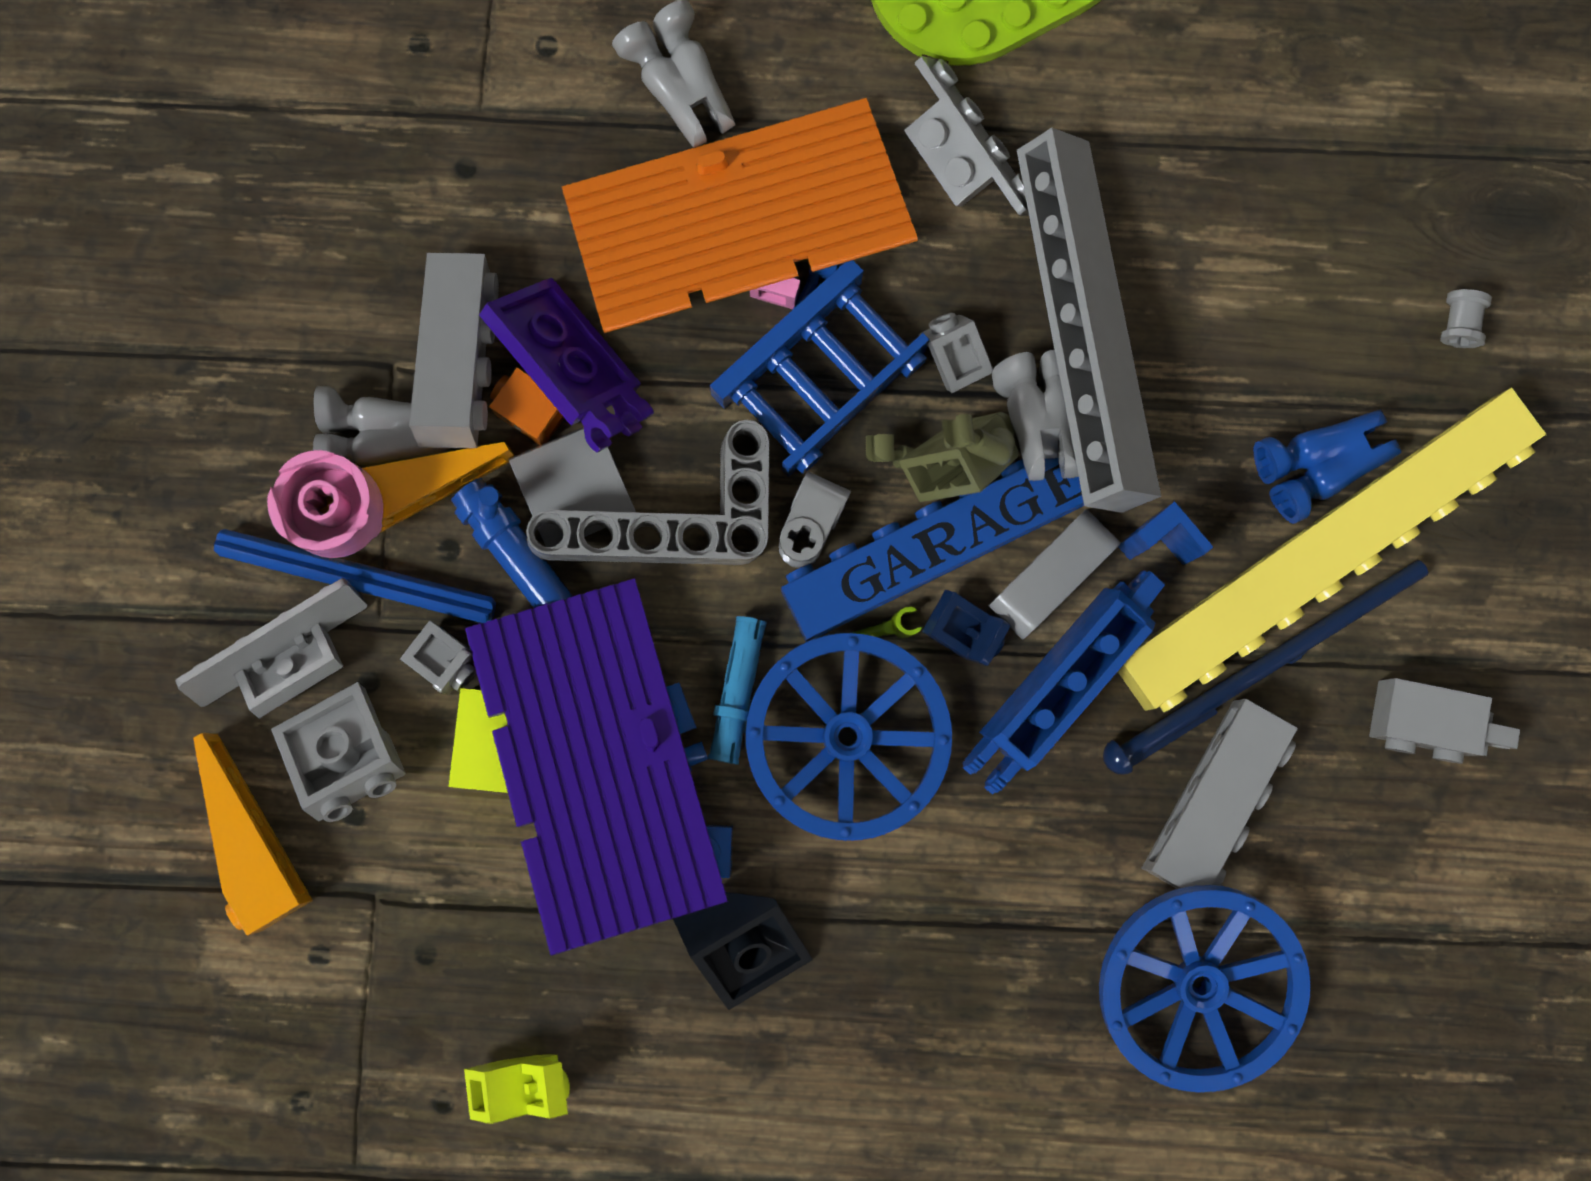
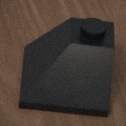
[673,892,813,1010]

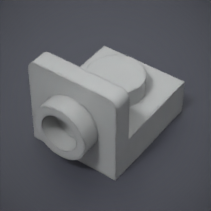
[919,313,993,393]

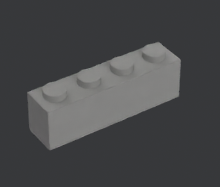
[409,253,499,448]
[1142,699,1298,889]

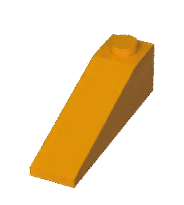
[320,442,515,533]
[193,733,313,936]

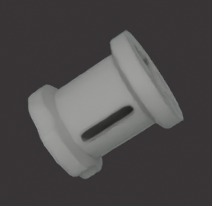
[1440,289,1492,348]

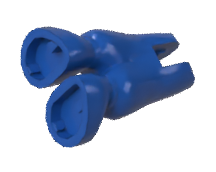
[1253,410,1402,524]

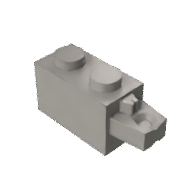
[1369,678,1520,764]

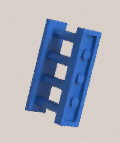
[710,260,930,477]

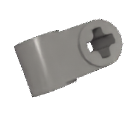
[778,471,851,568]

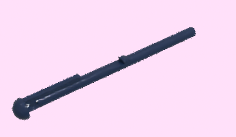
[1103,560,1429,775]

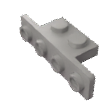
[904,56,1029,216]
[176,578,367,718]

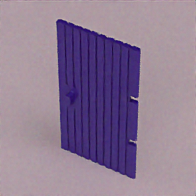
[465,578,728,956]

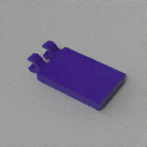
[479,277,654,453]

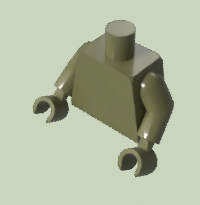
[866,412,1018,502]

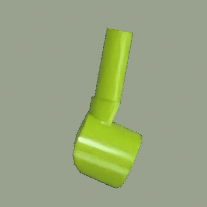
[853,607,922,638]

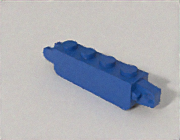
[962,571,1165,794]

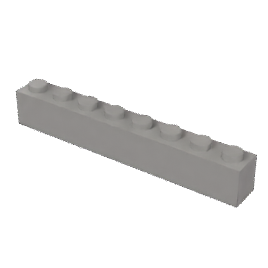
[1017,128,1161,513]

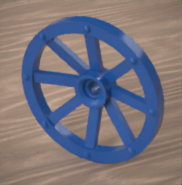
[746,633,952,841]
[1099,885,1310,1093]

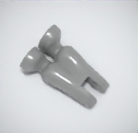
[612,0,736,148]
[992,350,1079,481]
[313,386,454,467]

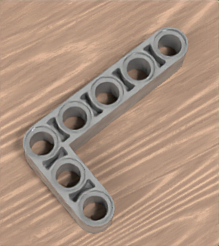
[526,420,769,565]

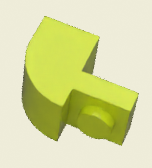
[464,1054,570,1124]

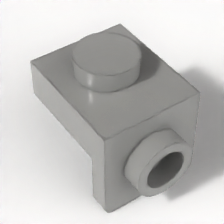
[400,620,476,695]

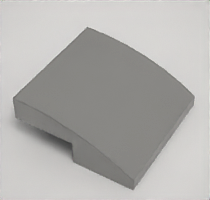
[509,427,636,547]

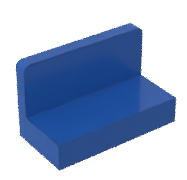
[1118,501,1213,565]

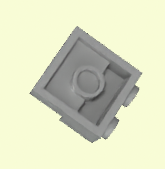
[271,682,406,822]

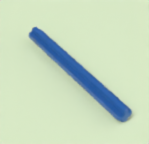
[214,529,496,623]

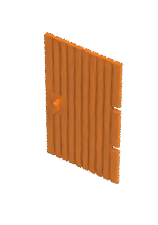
[561,98,918,333]

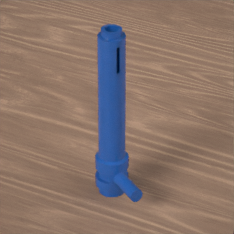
[451,478,573,608]

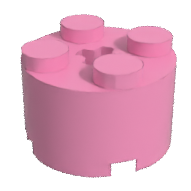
[267,450,383,558]

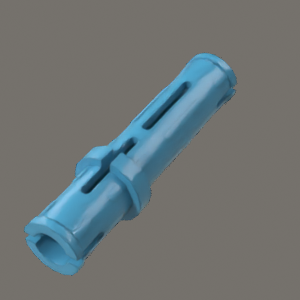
[708,616,767,765]

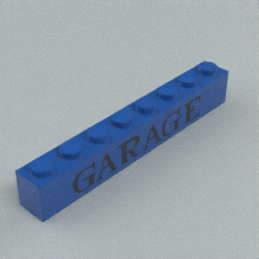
[781,458,1084,642]

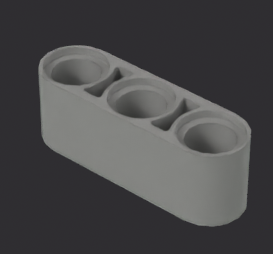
[989,509,1121,640]

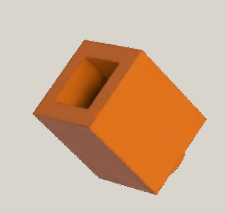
[489,367,564,445]

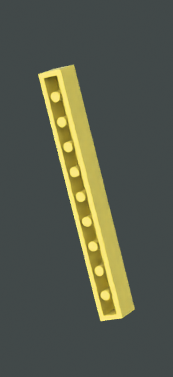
[1118,387,1546,712]

